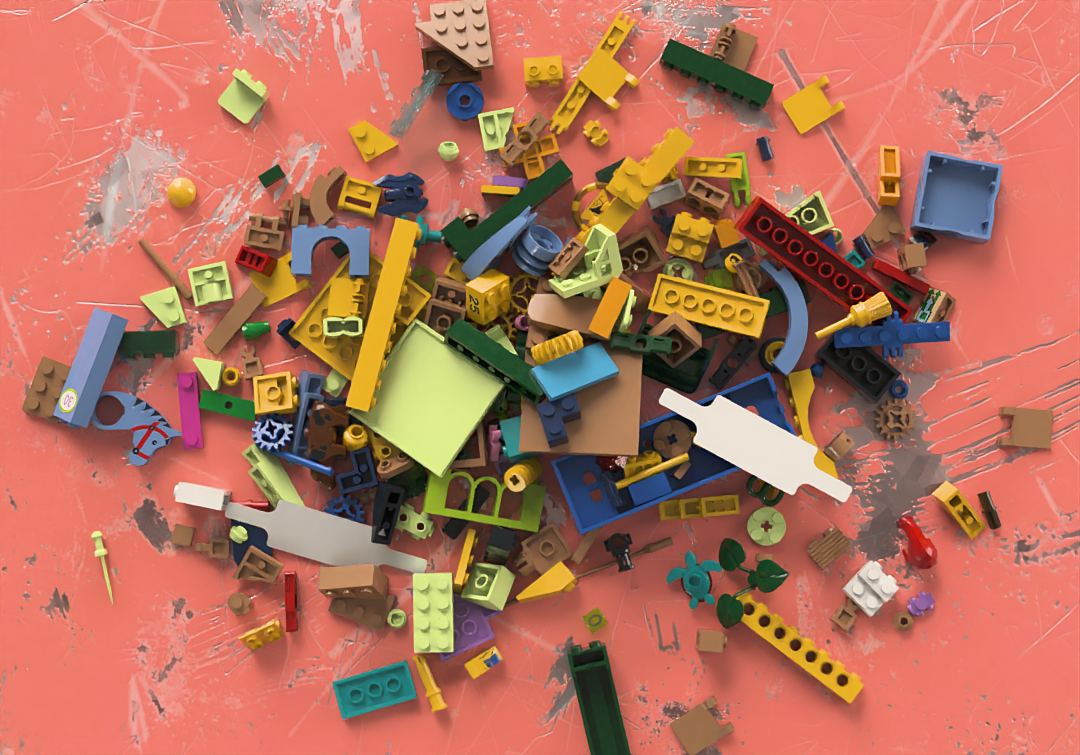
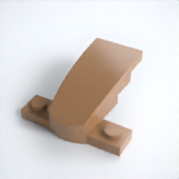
[525,276,612,351]

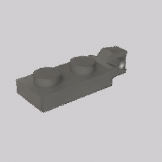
[701,238,756,270]

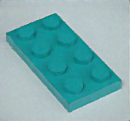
[332,660,417,720]

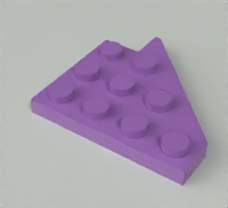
[410,590,502,662]

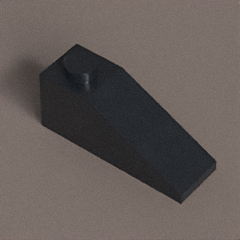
[371,480,405,545]

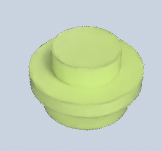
[229,526,248,543]
[387,609,407,628]

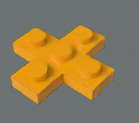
[499,120,559,181]

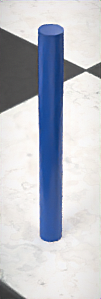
[268,449,334,476]

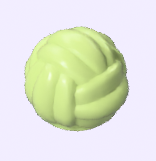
[438,142,459,161]

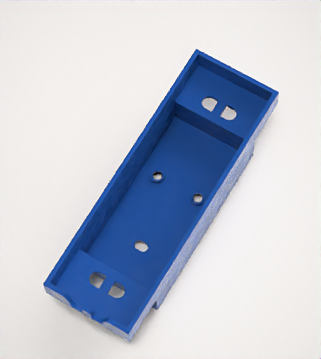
[551,372,796,535]

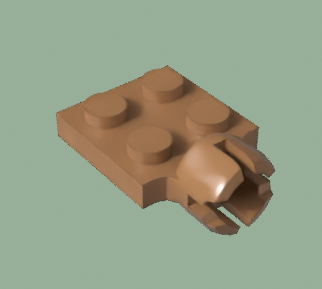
[512,522,574,576]

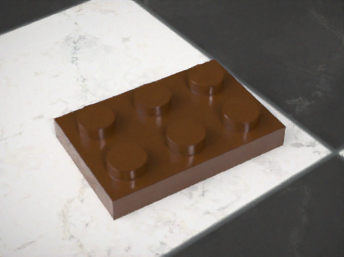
[421,46,482,87]

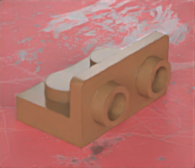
[548,237,589,279]

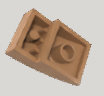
[424,276,468,338]

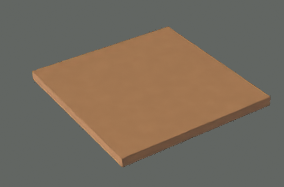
[519,339,643,457]

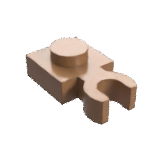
[240,345,265,381]
[830,597,860,632]

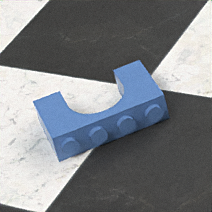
[291,225,371,278]

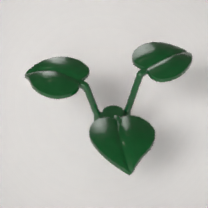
[716,538,789,629]

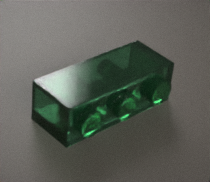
[118,330,180,359]

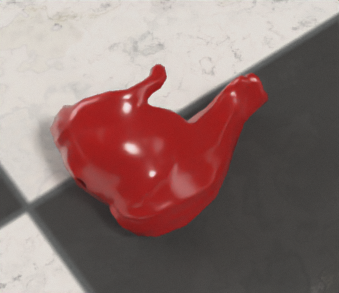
[898,516,938,569]

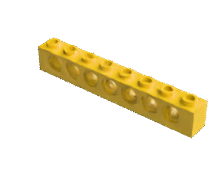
[732,590,864,704]

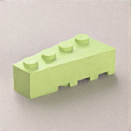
[755,190,834,256]

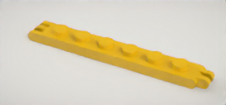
[549,11,636,136]

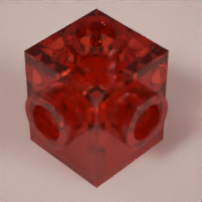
[595,456,628,473]

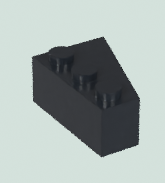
[483,525,519,567]

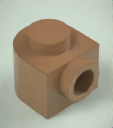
[228,592,253,616]

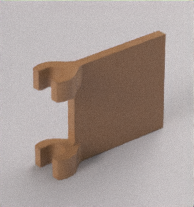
[997,406,1053,449]
[669,695,735,755]

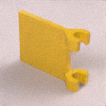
[576,48,640,112]
[781,75,845,135]
[249,252,312,308]

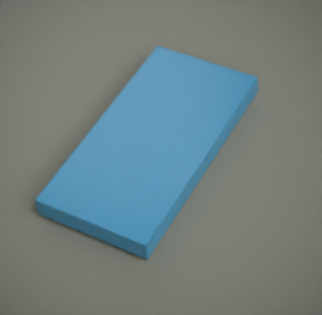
[531,342,619,402]

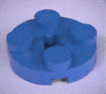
[446,82,484,121]

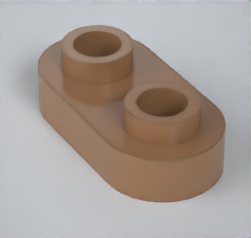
[377,452,416,479]

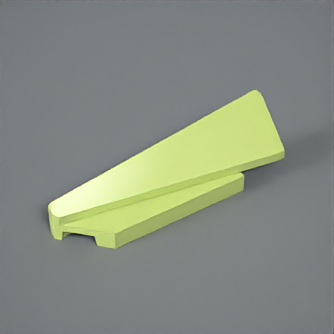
[242,442,305,509]

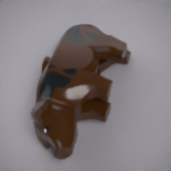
[304,401,350,492]

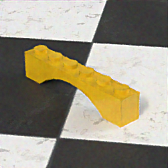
[784,369,838,479]

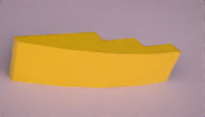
[658,494,740,521]

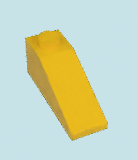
[932,481,986,539]
[516,561,577,604]

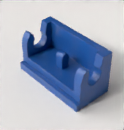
[628,472,672,506]

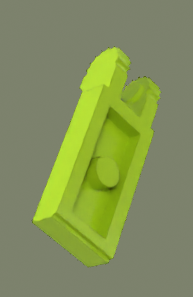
[725,152,751,207]

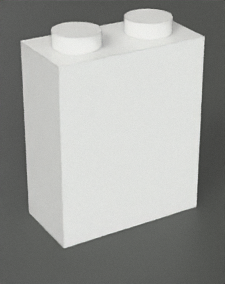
[173,482,231,510]

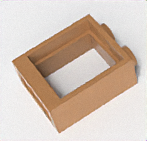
[448,418,489,469]

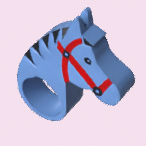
[90,391,182,466]

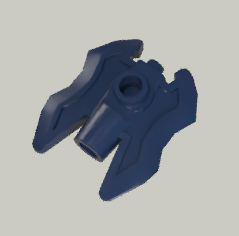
[373,172,428,216]

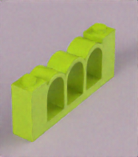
[422,469,546,532]

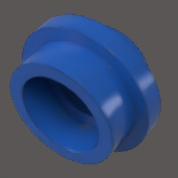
[889,380,908,399]

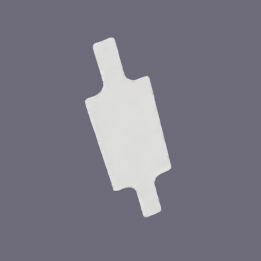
[659,388,852,502]
[225,500,427,573]

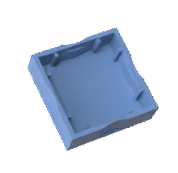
[910,151,1003,244]

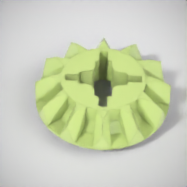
[663,258,693,281]

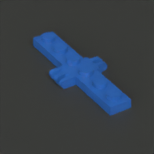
[834,311,950,358]

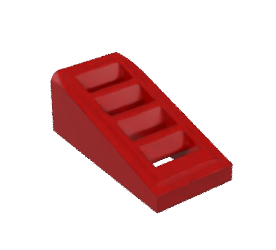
[235,245,278,277]

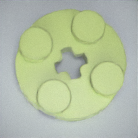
[747,507,786,546]

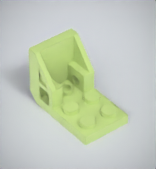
[548,224,623,299]

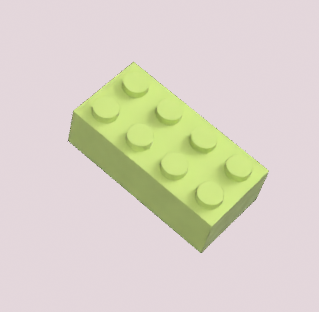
[413,572,455,653]

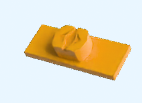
[588,276,632,339]

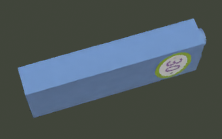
[53,307,128,429]

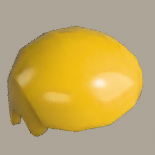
[167,177,196,209]

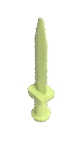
[91,531,113,604]

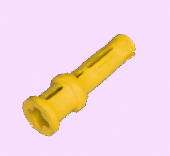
[412,653,448,713]

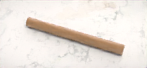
[138,238,193,300]

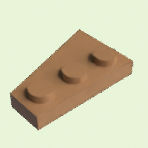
[328,595,396,631]

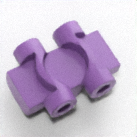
[906,591,935,617]

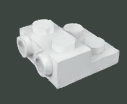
[842,561,899,617]

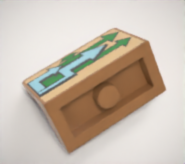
[912,287,956,323]

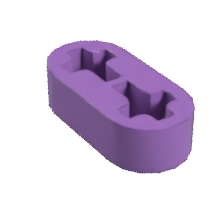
[492,175,529,190]

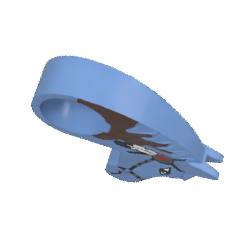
[461,206,538,281]

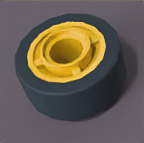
[759,337,786,373]

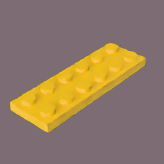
[648,273,770,339]

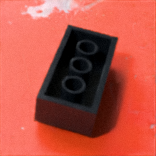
[814,332,901,404]

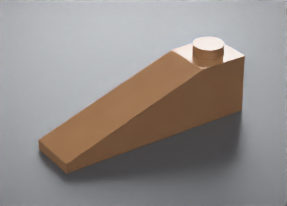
[591,224,667,276]

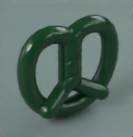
[746,474,785,507]

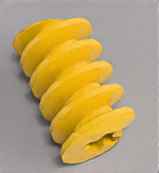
[504,457,542,492]

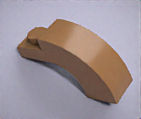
[310,166,347,226]

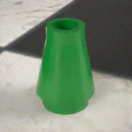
[241,321,271,341]

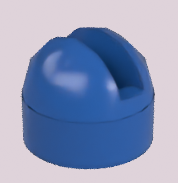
[810,363,824,379]

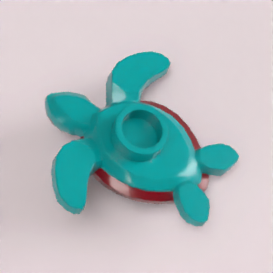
[666,551,722,609]

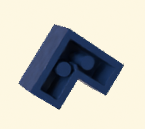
[537,393,581,448]
[336,447,379,494]

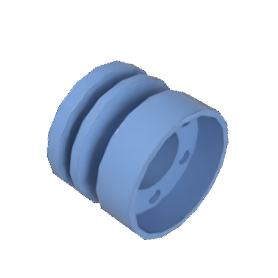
[512,225,563,276]

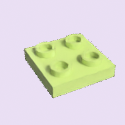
[188,261,234,307]

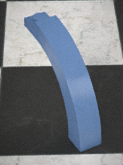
[757,259,808,377]

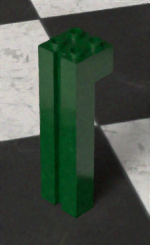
[440,159,573,263]
[567,640,631,755]

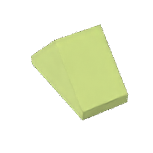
[192,357,225,392]

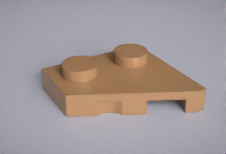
[232,545,285,583]

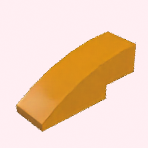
[878,145,900,206]

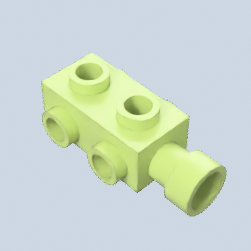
[395,503,435,540]

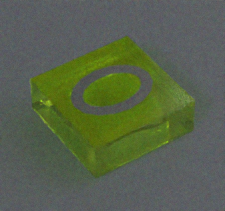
[582,607,608,634]

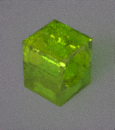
[410,264,439,294]
[704,268,733,289]

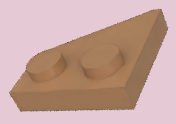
[862,205,906,249]

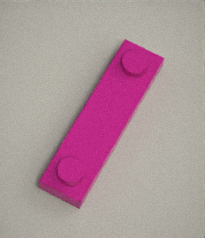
[177,372,204,450]

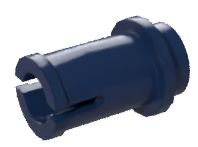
[756,136,774,161]
[852,235,875,260]

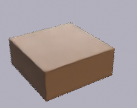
[670,461,691,481]
[171,523,195,547]

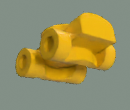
[582,120,609,147]

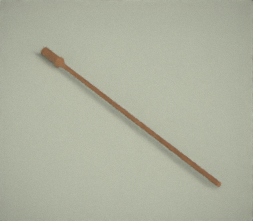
[503,537,673,608]

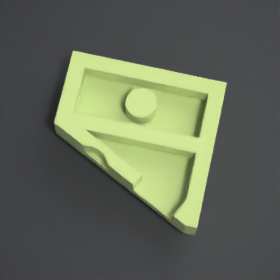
[478,107,514,152]
[140,286,187,328]

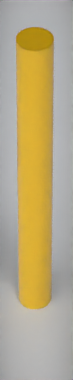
[615,453,690,490]

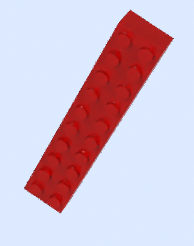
[733,196,914,326]

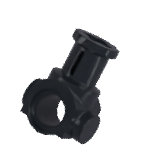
[604,533,635,573]

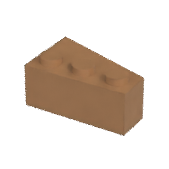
[318,564,389,600]

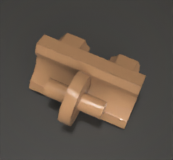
[278,192,310,228]

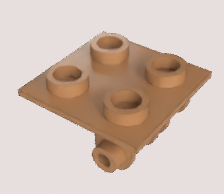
[710,23,758,71]

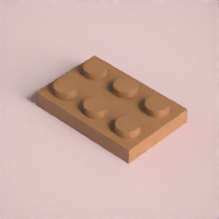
[22,356,71,423]

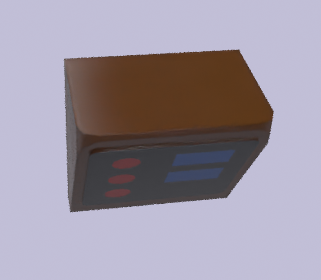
[908,231,937,251]

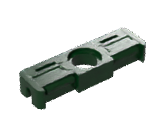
[610,332,672,357]

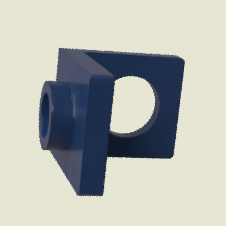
[276,318,301,349]

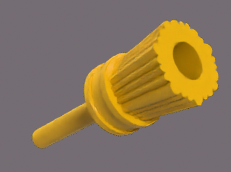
[814,292,892,340]

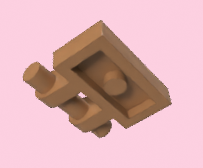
[244,212,288,251]

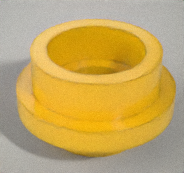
[222,367,241,386]

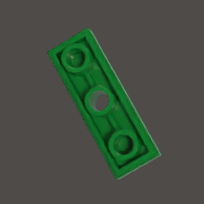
[198,389,257,421]

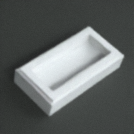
[647,179,686,210]

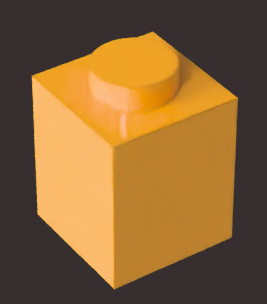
[713,217,740,249]

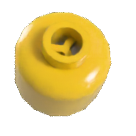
[342,424,368,452]

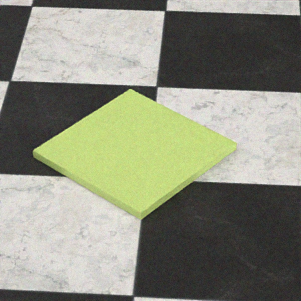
[349,318,506,478]

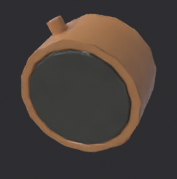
[823,431,855,463]

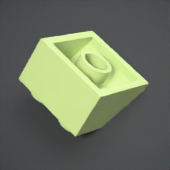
[461,562,516,611]

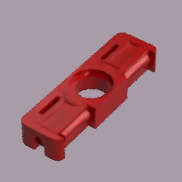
[871,259,930,296]
[284,571,298,632]

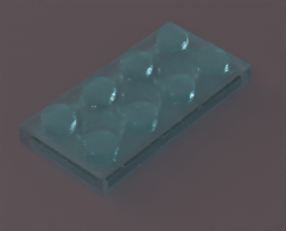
[389,68,444,138]

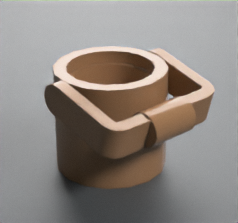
[733,259,768,294]

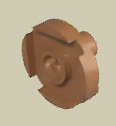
[653,420,693,459]

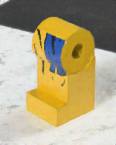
[464,646,504,679]

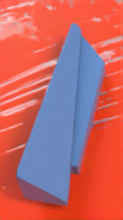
[286,370,326,466]

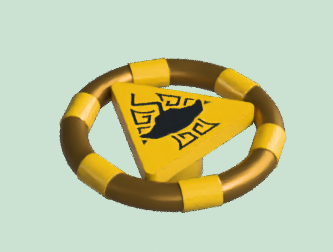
[572,182,613,232]

